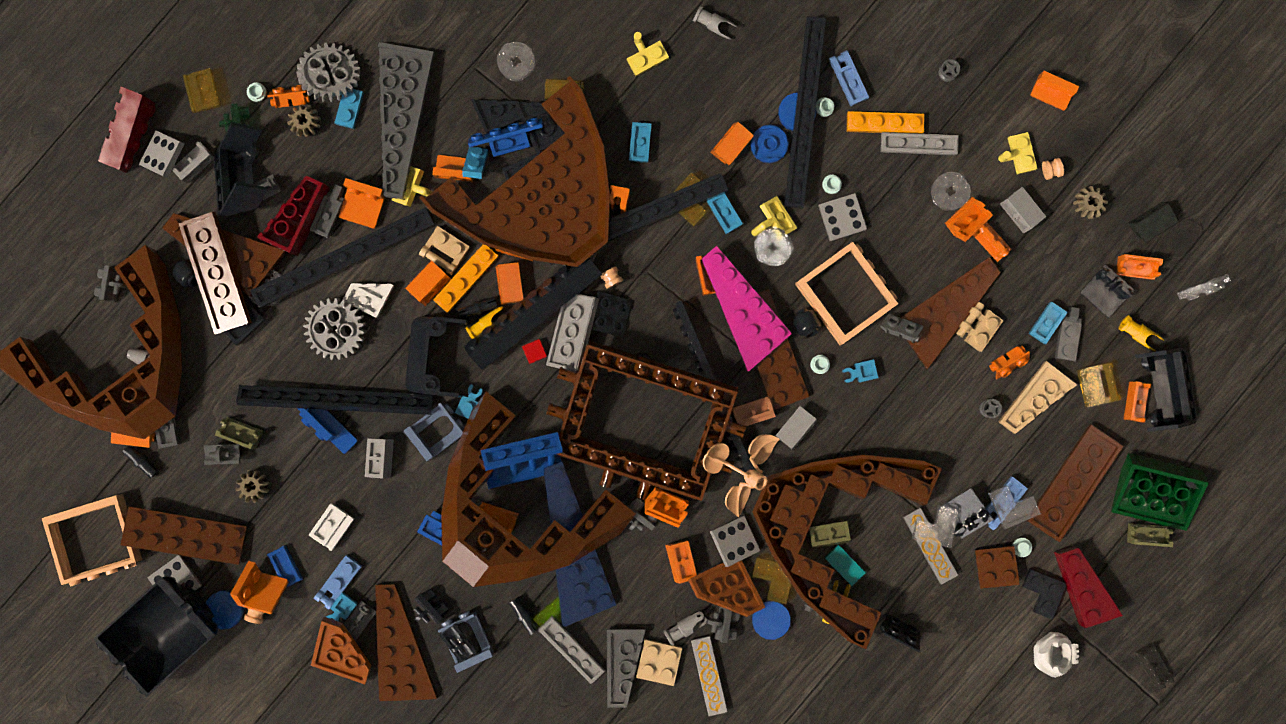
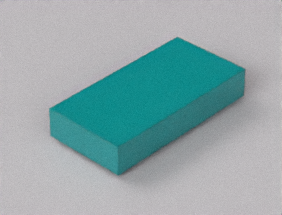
[824,545,865,586]

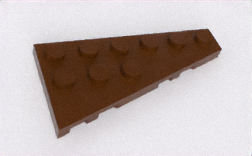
[162,213,287,297]
[900,257,1000,369]
[375,584,438,701]

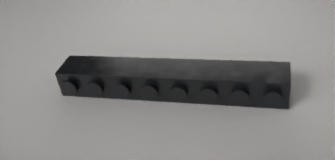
[464,258,602,370]

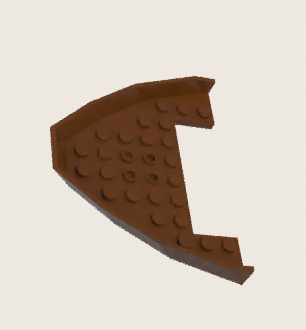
[419,76,610,267]

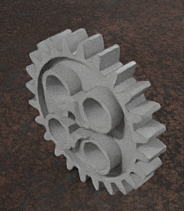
[296,43,360,102]
[303,298,367,360]

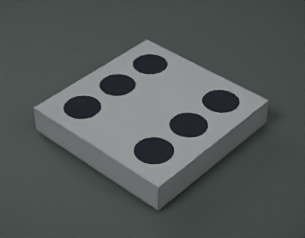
[139,131,184,178]
[818,193,867,241]
[710,516,760,567]
[147,555,203,591]

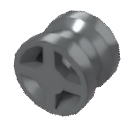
[939,59,960,82]
[979,399,1002,418]

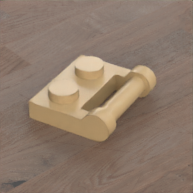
[419,226,470,275]

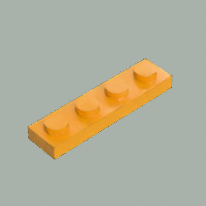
[847,111,924,134]
[433,245,499,313]

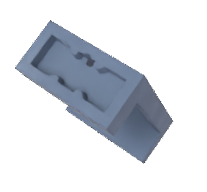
[404,403,465,461]
[438,611,494,673]

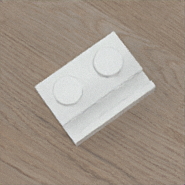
[309,503,355,551]

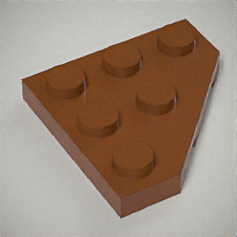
[688,560,765,617]
[311,617,372,684]

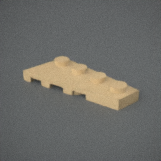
[998,361,1077,434]

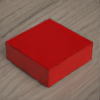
[522,339,547,364]

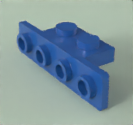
[468,118,543,157]
[297,408,358,454]

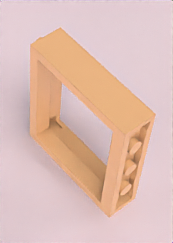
[795,242,898,345]
[42,494,142,586]

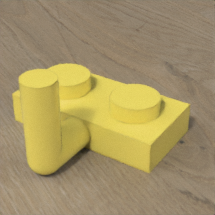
[627,32,669,77]
[998,132,1037,175]
[392,167,433,207]
[751,196,797,239]

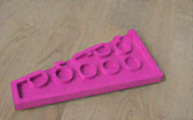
[702,246,792,372]

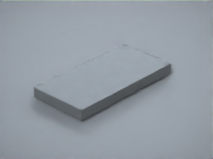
[546,294,599,372]

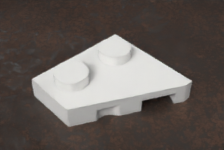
[343,283,394,318]

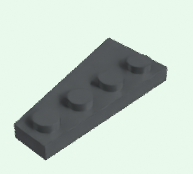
[607,628,645,708]

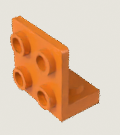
[339,178,385,229]
[230,561,289,614]

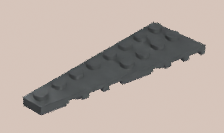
[378,42,435,200]

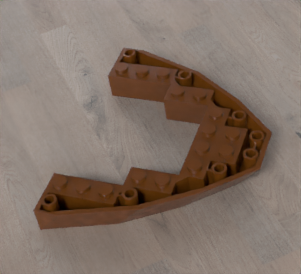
[0,245,182,439]
[441,392,636,587]
[752,455,941,649]

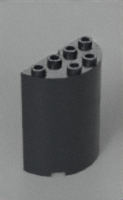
[93,576,218,697]

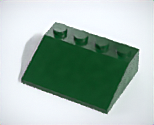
[1111,453,1209,531]

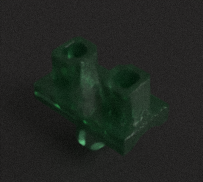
[219,103,251,131]

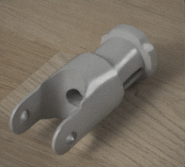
[693,5,737,40]
[664,612,707,646]

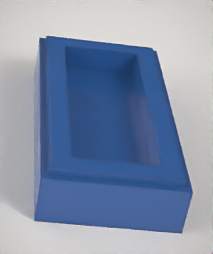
[267,545,303,588]

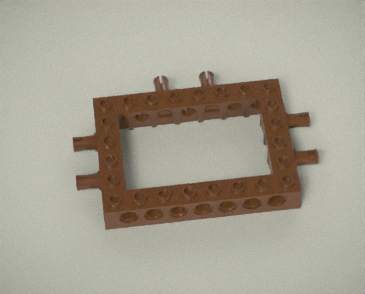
[546,341,746,501]

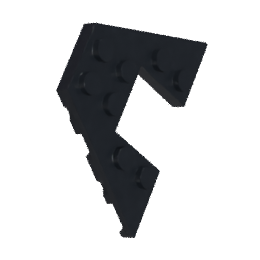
[471,99,565,180]

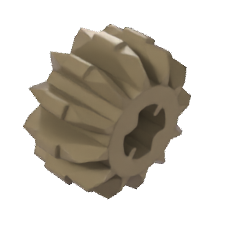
[288,104,321,137]
[1073,186,1108,219]
[236,470,269,503]

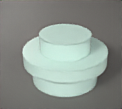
[247,82,267,102]
[815,97,834,117]
[822,175,842,194]
[810,355,830,374]
[1012,538,1032,557]

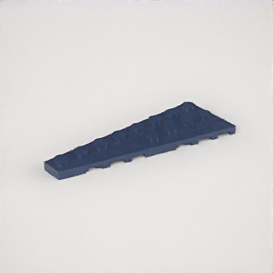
[543,461,616,627]

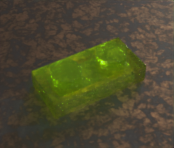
[533,595,561,626]

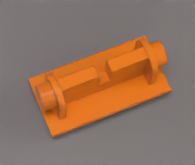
[267,85,310,108]
[973,222,1012,262]
[989,346,1030,379]

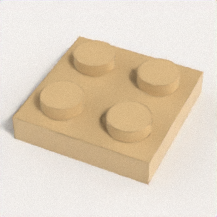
[636,639,682,686]

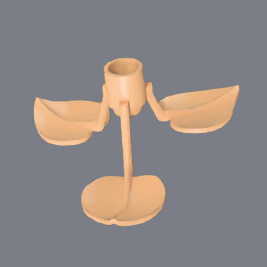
[703,434,780,517]

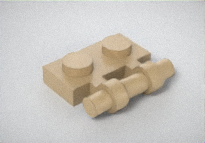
[956,302,1003,352]

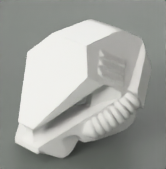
[1034,632,1079,678]

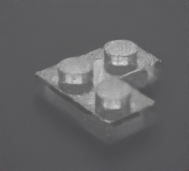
[1177,274,1230,301]
[988,485,1041,529]
[912,505,959,548]

